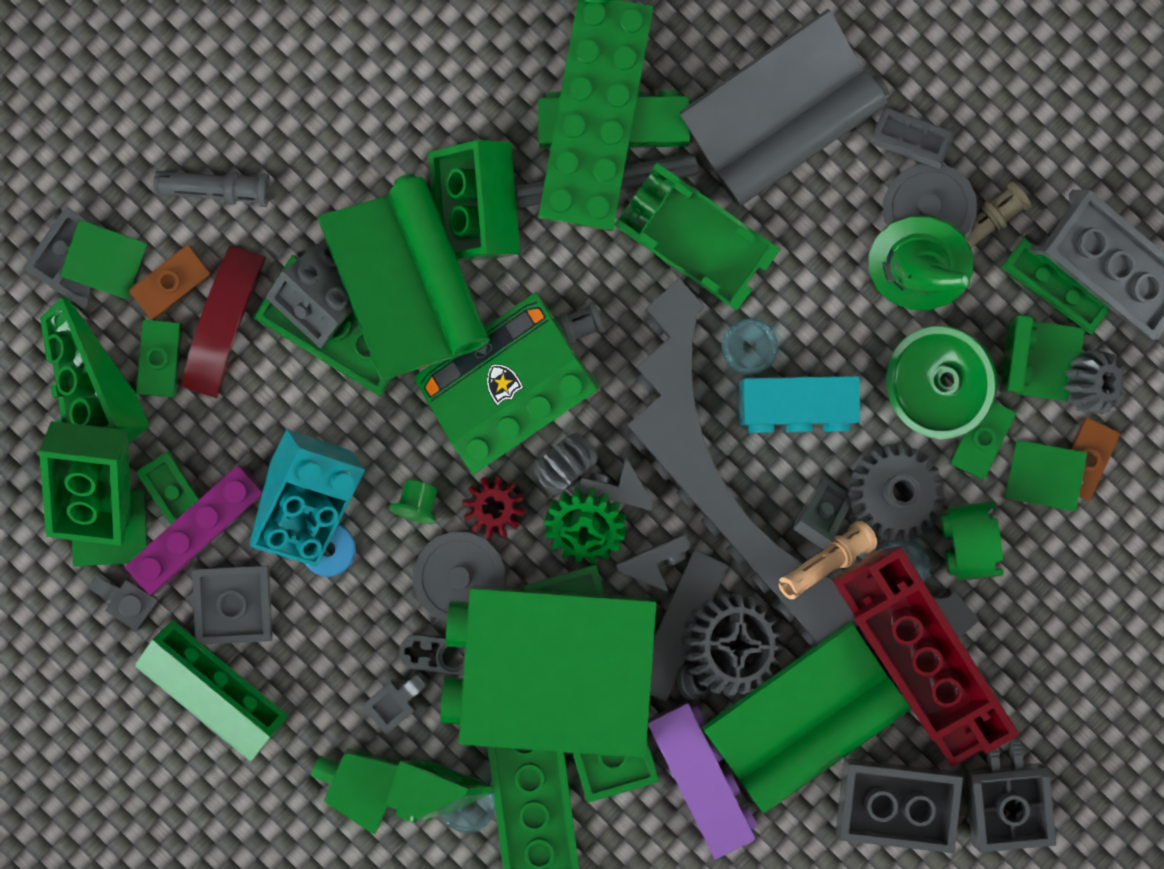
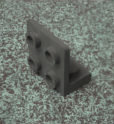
[265,239,354,349]

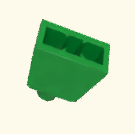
[311,748,401,834]

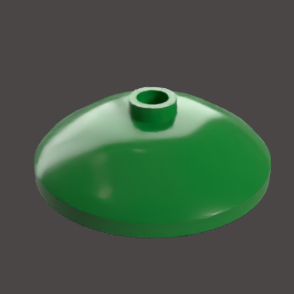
[886,325,997,439]

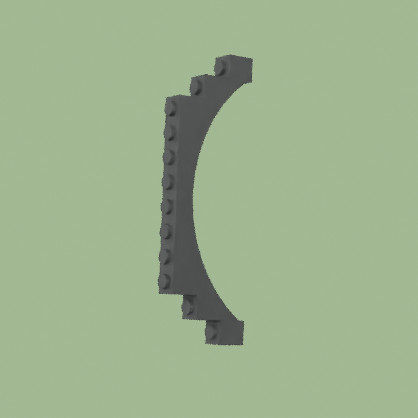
[627,279,980,649]

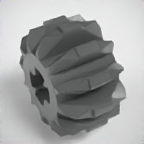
[1063,351,1128,414]
[534,433,598,495]

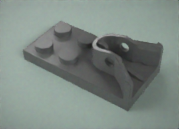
[1029,189,1164,341]

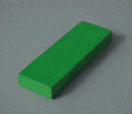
[1000,237,1110,335]

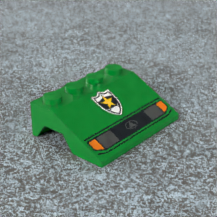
[414,292,601,475]

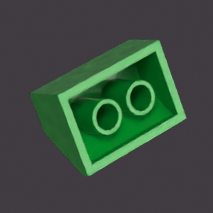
[428,140,520,262]

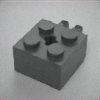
[965,738,1057,853]

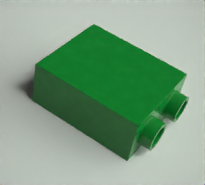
[440,585,656,758]

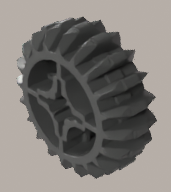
[682,594,784,697]

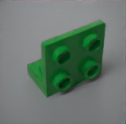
[999,315,1085,402]

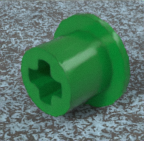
[389,480,438,525]

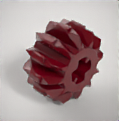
[462,476,526,539]

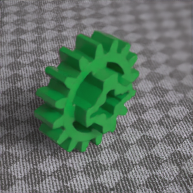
[544,486,627,565]

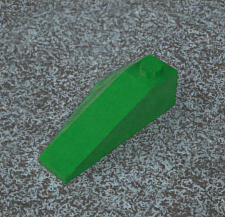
[40,297,150,444]

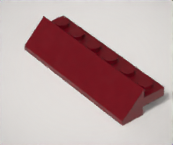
[832,546,1020,767]

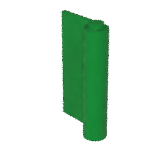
[317,174,490,381]
[702,621,911,814]

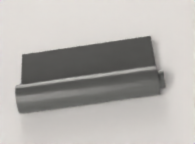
[679,9,889,207]

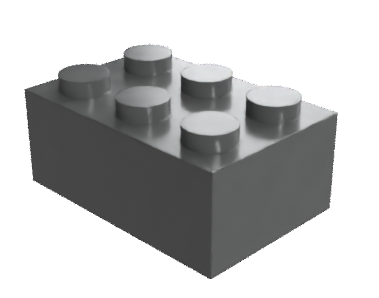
[835,758,963,854]

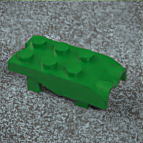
[614,163,781,311]

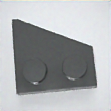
[23,206,92,309]

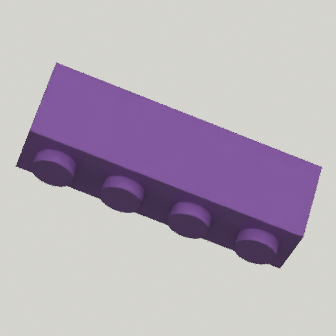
[648,700,758,860]

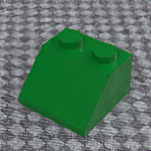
[385,760,494,822]

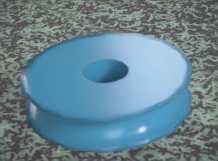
[304,524,356,577]

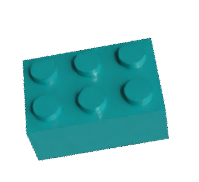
[739,376,860,433]

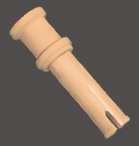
[779,521,877,599]

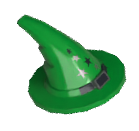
[869,215,973,310]

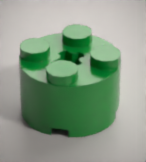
[940,501,1004,581]

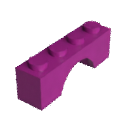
[124,465,264,595]

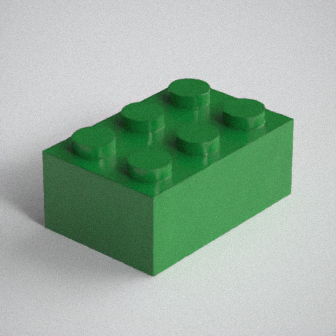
[39,421,131,546]

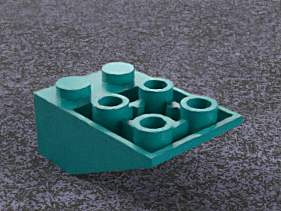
[249,429,365,567]

